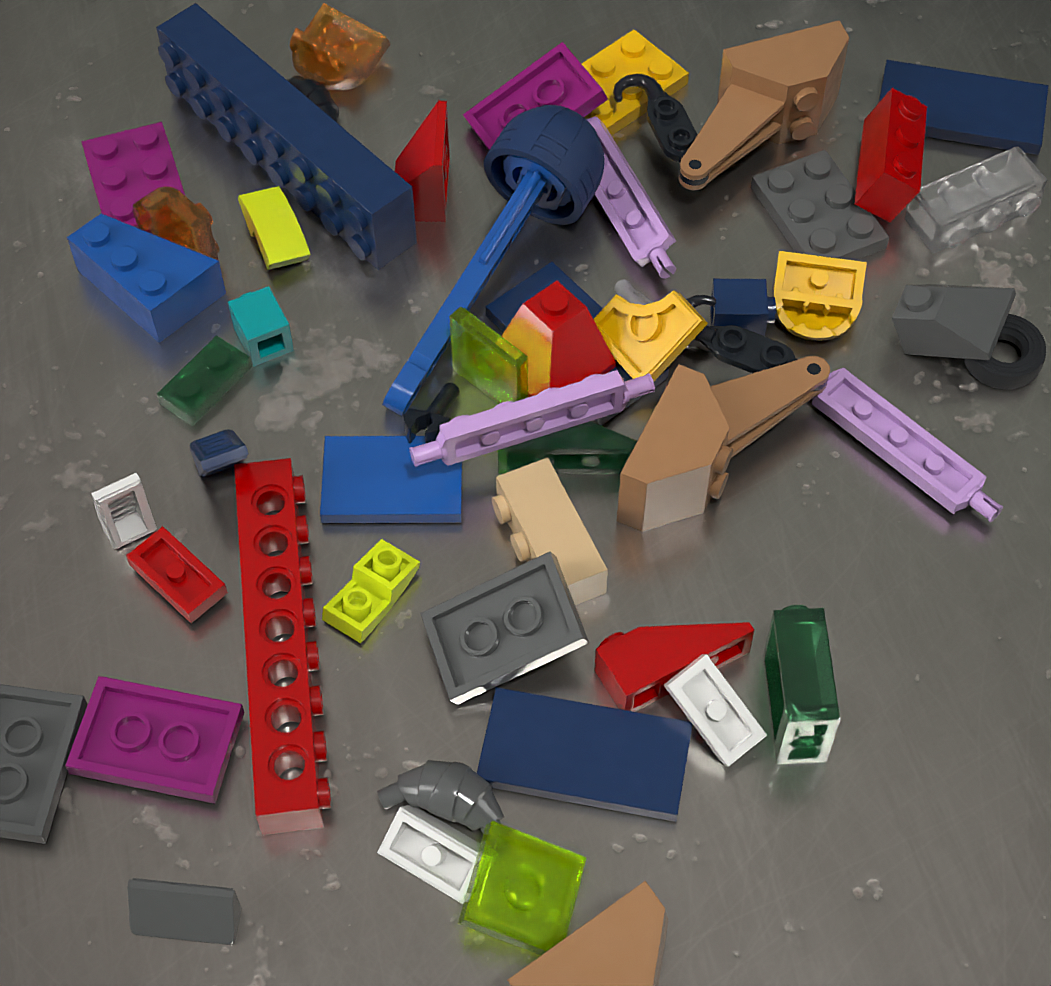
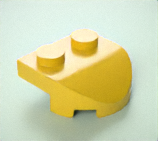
[772,251,867,341]

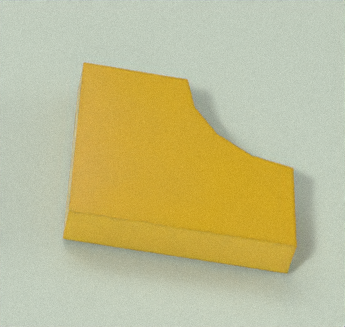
[594,290,708,382]

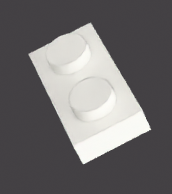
[664,654,767,767]

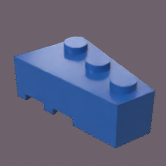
[67,213,226,343]

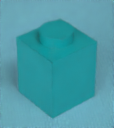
[228,286,294,367]

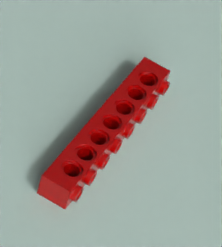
[234,458,331,835]

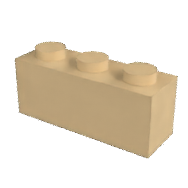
[492,457,608,605]

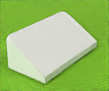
[377,805,497,905]

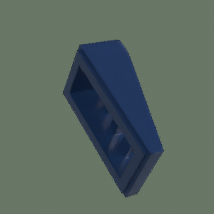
[189,429,249,477]

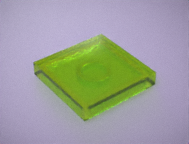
[449,307,528,404]
[458,820,586,955]

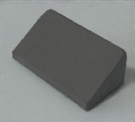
[127,878,242,945]

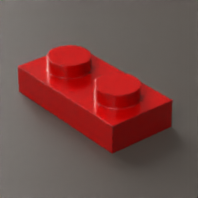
[126,526,228,624]

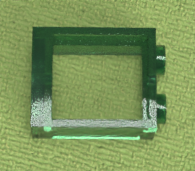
[763,605,840,764]

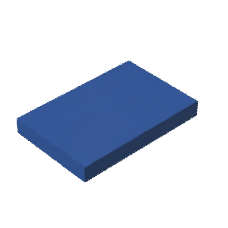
[320,436,463,523]

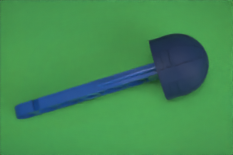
[382,105,605,416]

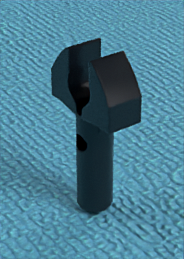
[403,383,460,443]

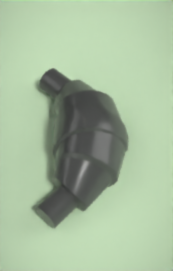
[377,760,509,851]

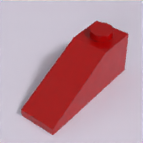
[594,622,755,712]

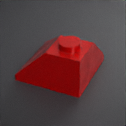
[395,100,450,222]
[489,280,616,397]

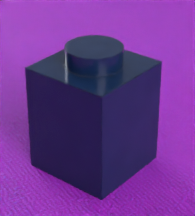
[710,278,776,336]

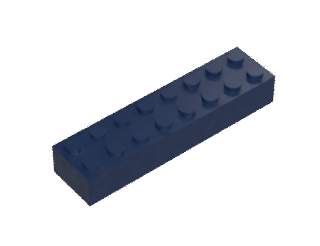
[156,3,417,270]

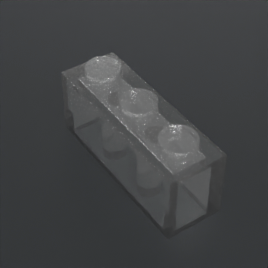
[904,146,1048,254]

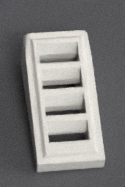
[91,473,157,549]

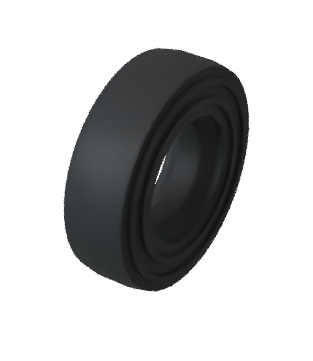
[964,314,1046,389]

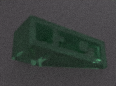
[498,400,637,474]

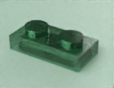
[157,335,252,426]

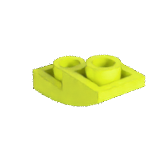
[238,186,311,270]
[322,539,420,644]

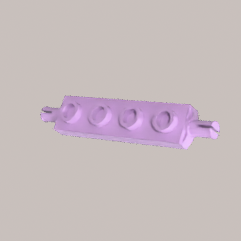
[586,116,676,279]
[812,368,1003,522]
[409,370,655,467]

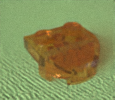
[290,3,391,90]
[133,186,220,261]

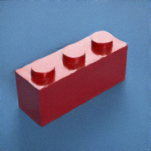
[855,88,927,223]

